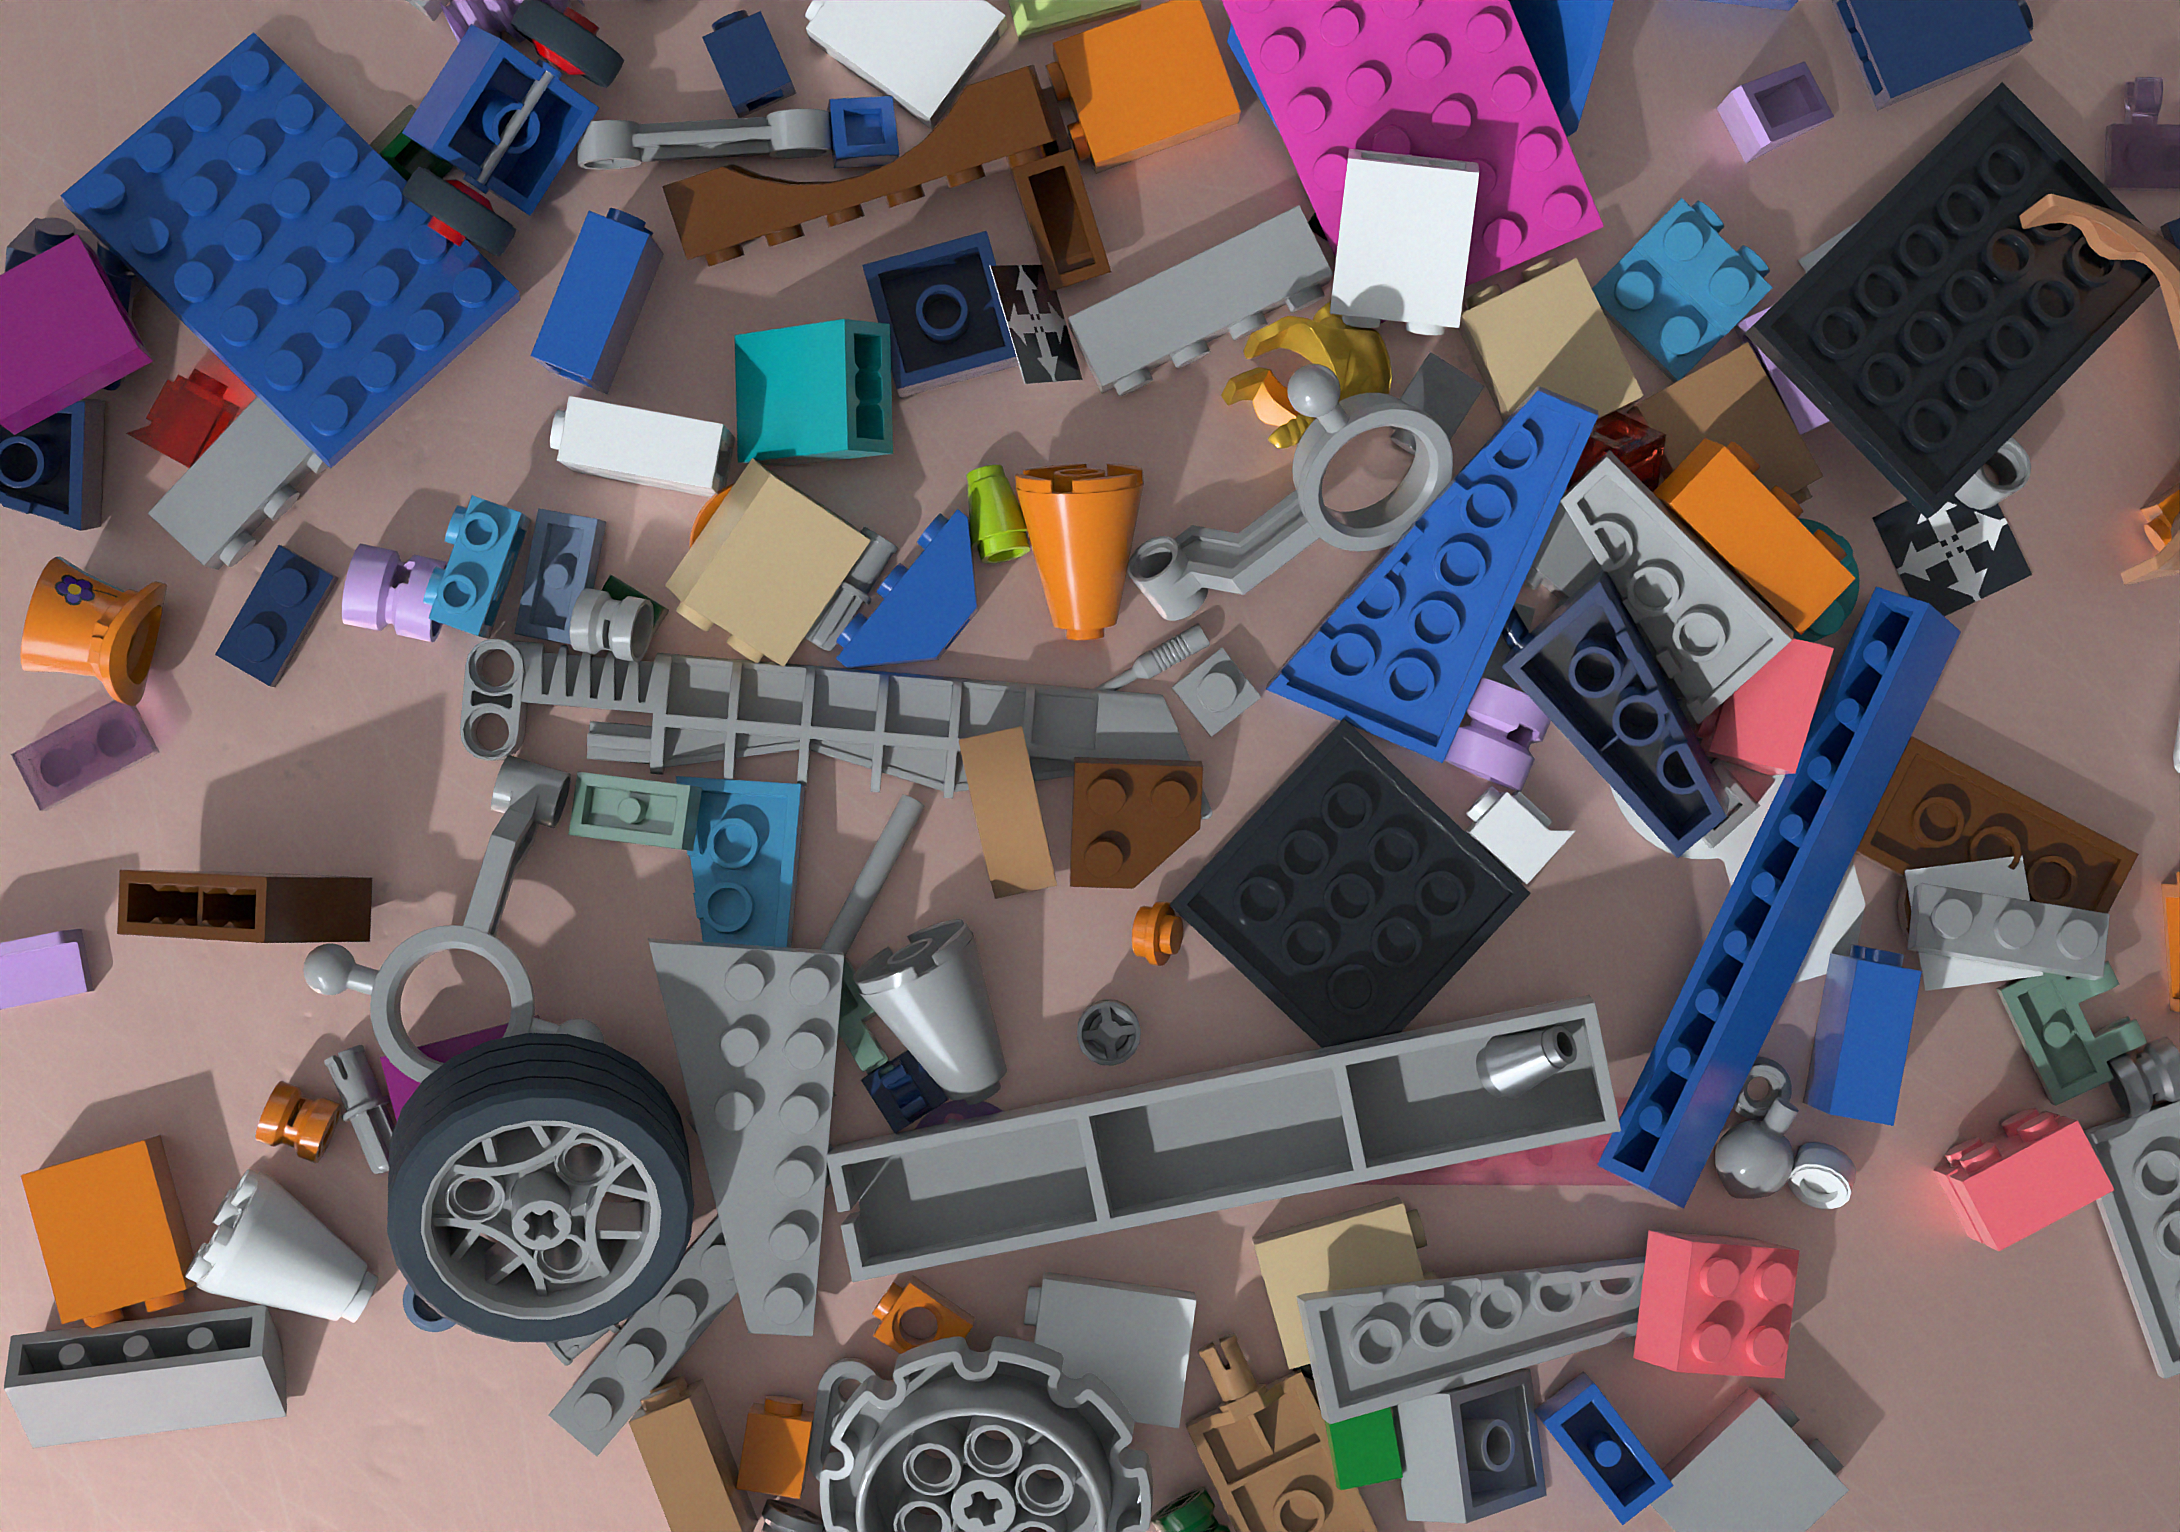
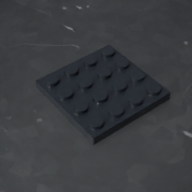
[1169,719,1531,1048]

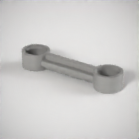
[576,109,832,170]

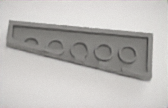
[1296,1256,1646,1424]

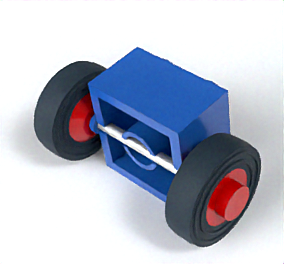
[402,0,624,256]

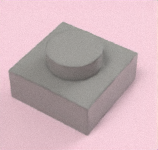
[1172,648,1261,737]

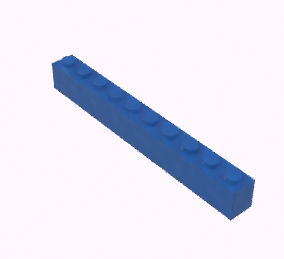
[1597,587,1961,1208]

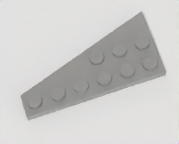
[648,938,844,1337]

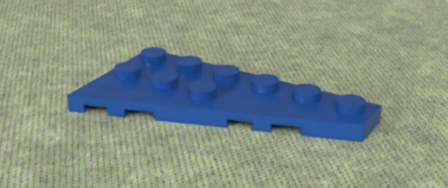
[1266,386,1599,763]

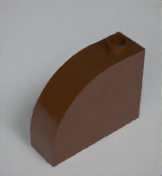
[117,870,372,943]

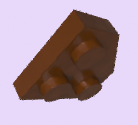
[1069,757,1203,889]

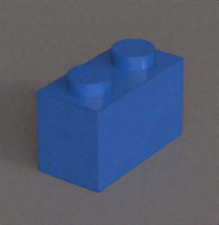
[1534,1372,1674,1525]

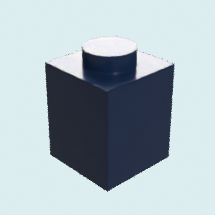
[702,10,796,118]

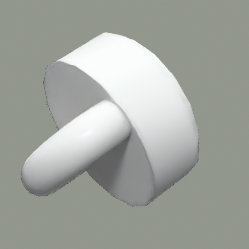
[1788,1142,1856,1209]

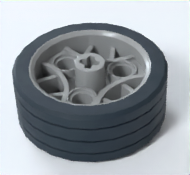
[387,1033,694,1343]

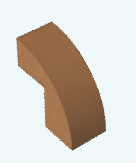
[959,726,1057,899]

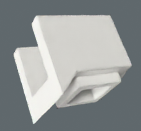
[1465,786,1576,884]

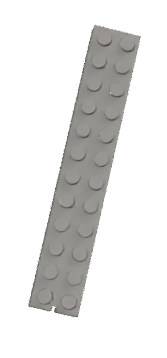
[826,995,1621,1282]

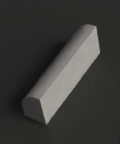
[4,1305,287,1448]

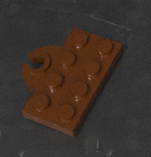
[1855,736,2139,955]

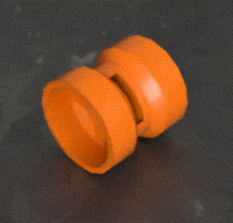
[255,1081,342,1164]

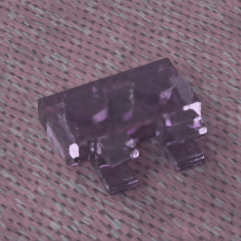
[2104,77,2180,192]

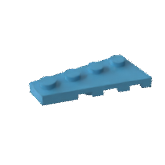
[676,776,805,948]

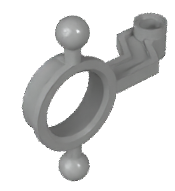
[1127,364,1453,621]
[303,755,604,1083]

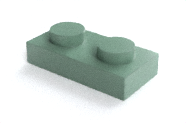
[568,772,702,851]

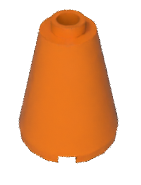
[1015,464,1144,640]

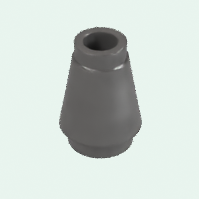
[1476,1026,1577,1099]

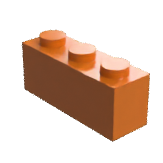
[1653,438,1855,635]

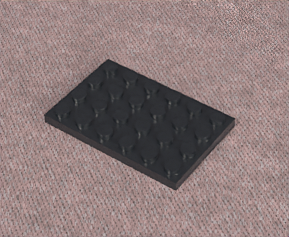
[1744,82,2160,519]

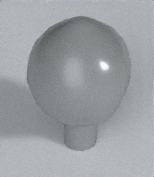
[1715,1097,1799,1199]

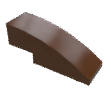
[1006,86,1111,291]

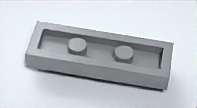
[1907,883,2110,981]

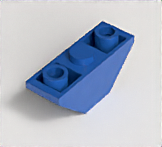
[836,509,979,669]

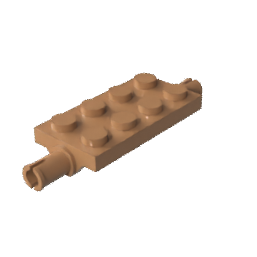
[1185,1333,1378,1532]

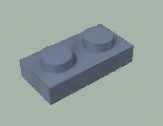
[514,508,606,645]

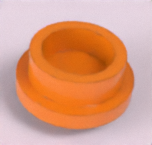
[1132,901,1183,966]

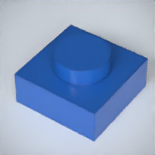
[827,96,900,168]

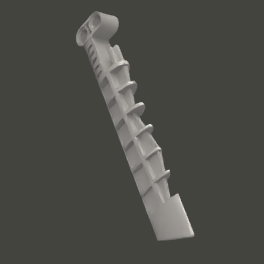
[460,639,1212,819]

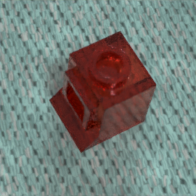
[126,368,240,468]

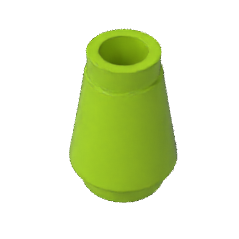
[966,465,1031,564]

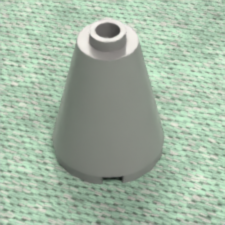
[853,919,1007,1105]

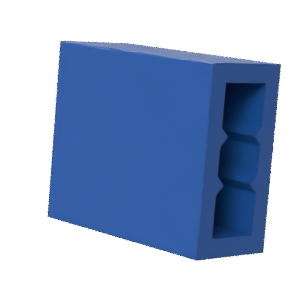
[530,208,664,394]
[1803,944,1922,1126]

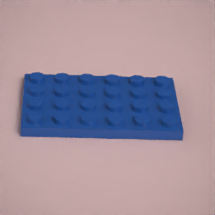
[60,32,520,469]

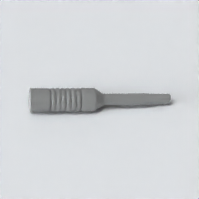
[1094,623,1210,694]

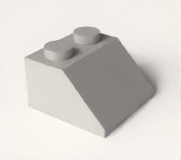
[1392,1369,1547,1524]

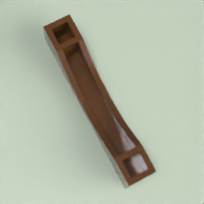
[662,65,1058,267]

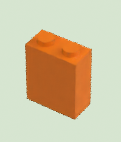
[1045,0,1241,174]
[21,1135,197,1328]

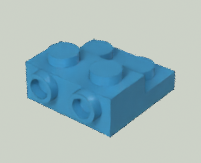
[1592,198,1773,383]
[423,495,531,639]

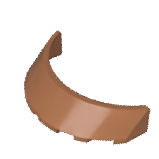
[2019,194,2180,585]

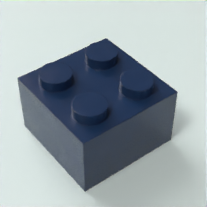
[862,231,1019,398]

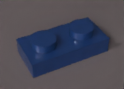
[215,545,339,687]

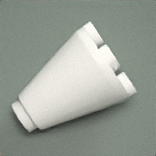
[185,1169,378,1322]

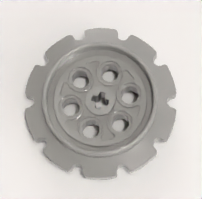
[820,1336,1153,1532]

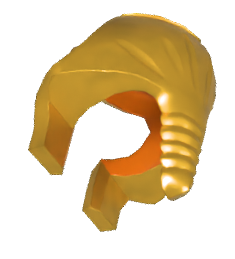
[1221,301,1392,449]

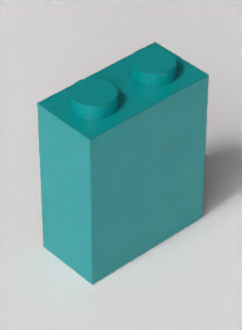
[734,319,893,466]

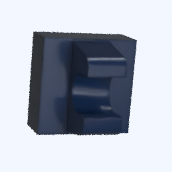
[861,1050,949,1134]

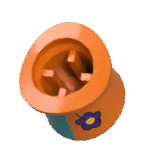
[20,556,167,706]

